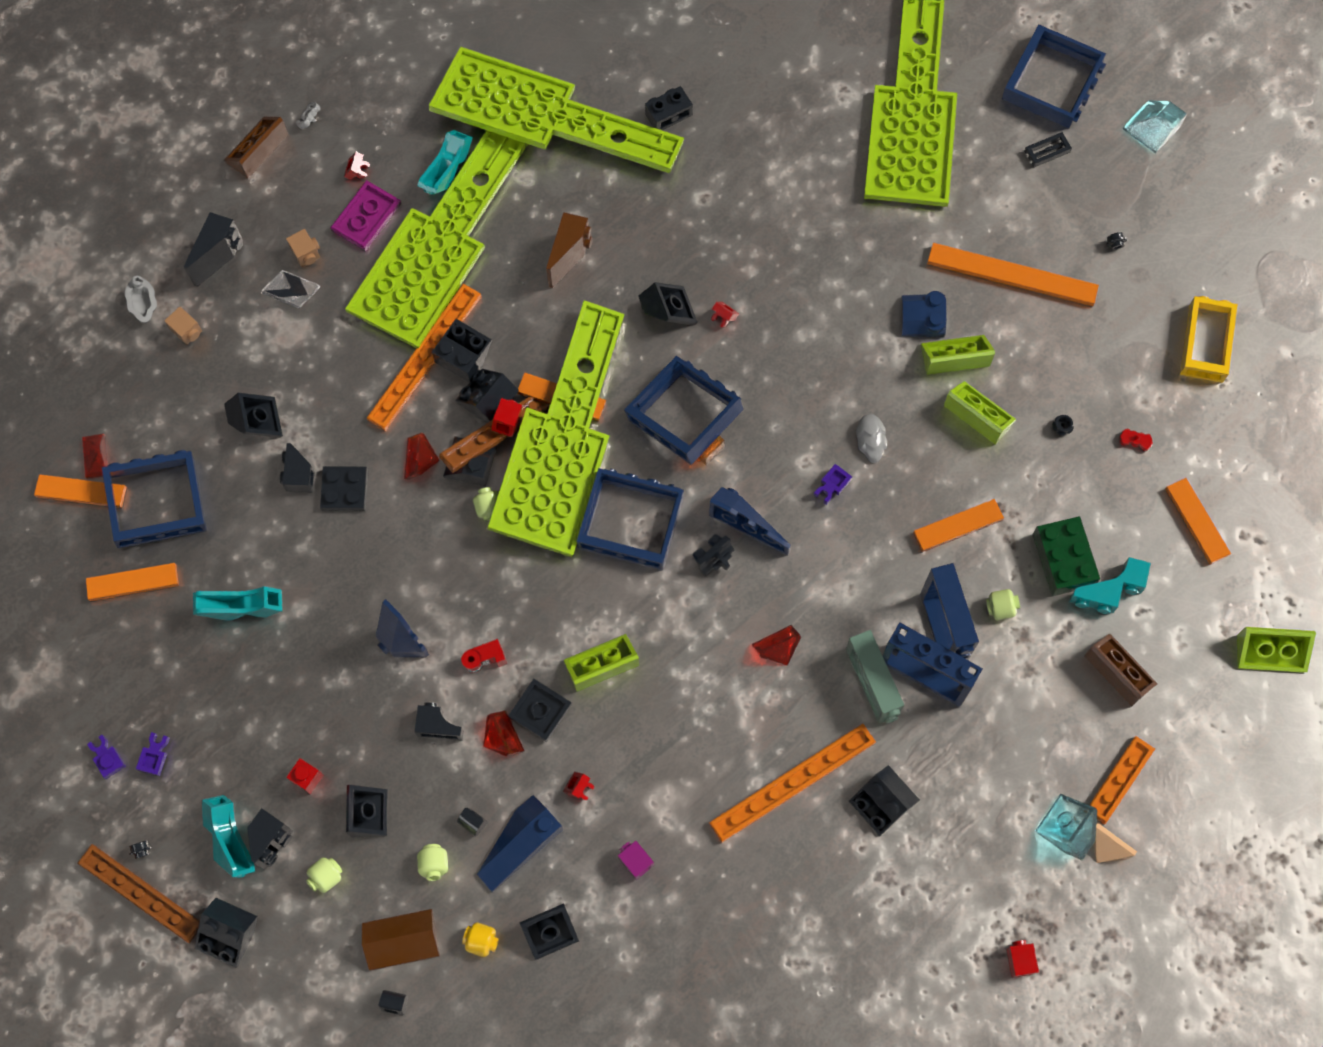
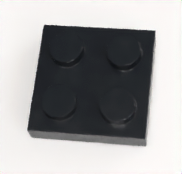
[320,466,368,511]
[508,679,572,742]

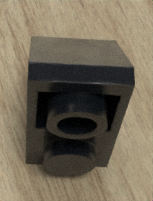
[280,443,315,493]

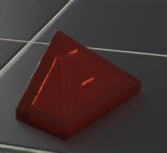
[404,433,440,480]
[82,434,108,479]
[752,625,801,666]
[483,710,525,757]

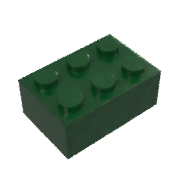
[1032,516,1101,596]

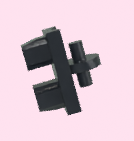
[693,534,735,576]

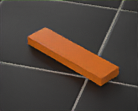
[517,373,606,422]
[34,474,127,508]
[1165,478,1231,565]
[913,499,1004,552]
[86,563,179,601]
[1085,736,1155,825]

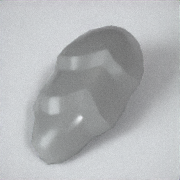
[125,275,157,323]
[856,414,887,463]

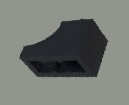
[415,702,464,740]

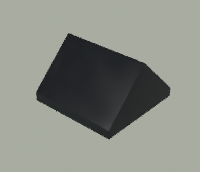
[346,785,388,837]
[519,903,579,960]

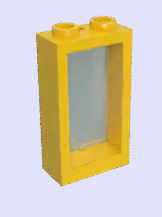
[1180,296,1238,383]

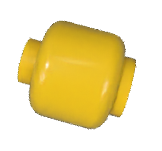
[462,922,499,957]

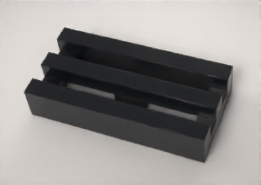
[1024,132,1072,168]

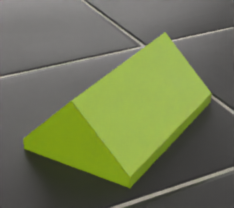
[921,335,995,375]
[944,381,1016,445]
[1237,627,1316,672]
[563,634,639,692]

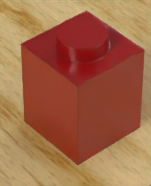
[491,398,522,437]
[286,758,324,795]
[1006,940,1039,978]

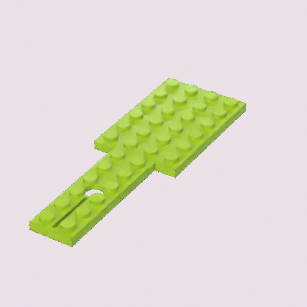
[864,0,957,207]
[429,47,684,174]
[345,130,528,348]
[487,300,624,557]

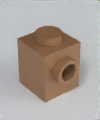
[286,229,320,267]
[164,307,202,345]

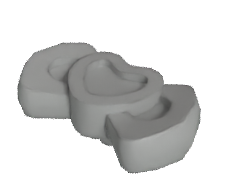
[296,102,320,129]

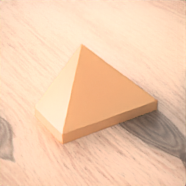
[1090,823,1137,863]

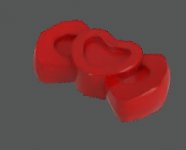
[1119,428,1153,452]

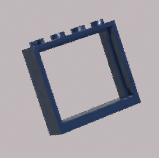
[1002,24,1107,129]
[624,356,744,465]
[102,450,207,548]
[577,468,684,570]
[920,563,979,660]
[883,622,983,707]

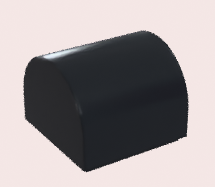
[457,808,488,836]
[378,990,408,1016]

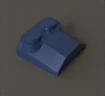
[901,291,947,337]

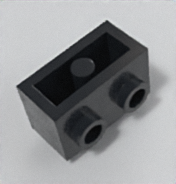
[645,86,693,131]

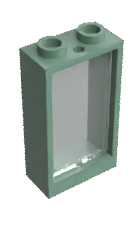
[846,630,904,724]

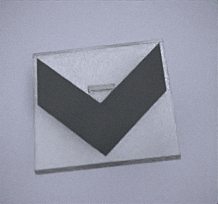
[261,270,320,309]

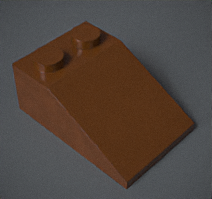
[546,212,593,288]

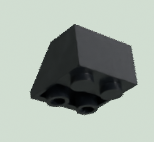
[432,319,492,383]
[455,368,519,422]
[849,765,920,836]
[247,808,293,870]
[194,898,258,968]

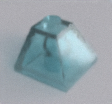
[1123,100,1187,154]
[1035,794,1097,860]

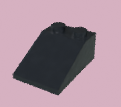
[184,212,243,286]

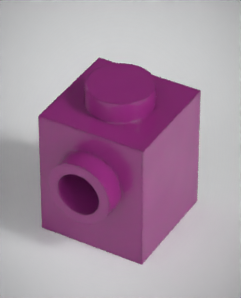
[618,841,654,881]

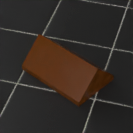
[224,116,289,179]
[1084,634,1158,707]
[362,909,440,971]

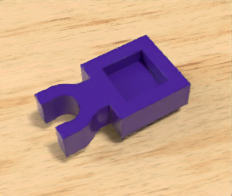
[814,464,852,505]
[136,732,170,776]
[87,735,126,779]

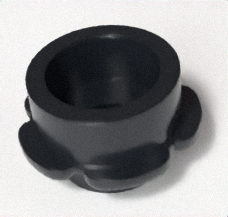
[1107,232,1128,250]
[1052,415,1074,436]
[129,840,152,859]

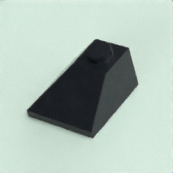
[638,282,698,325]
[224,393,283,438]
[443,436,497,487]

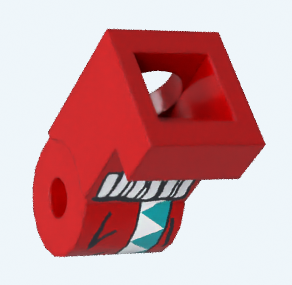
[461,639,507,673]

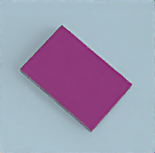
[330,180,402,251]

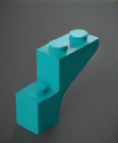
[417,130,473,195]
[1069,557,1151,614]
[193,586,282,621]
[202,795,255,878]

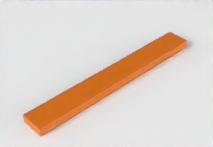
[927,243,1099,307]
[367,284,482,431]
[709,724,876,843]

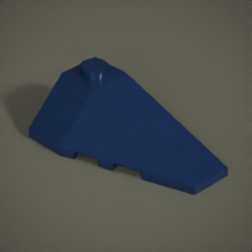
[709,487,791,555]
[376,599,429,658]
[477,795,563,892]

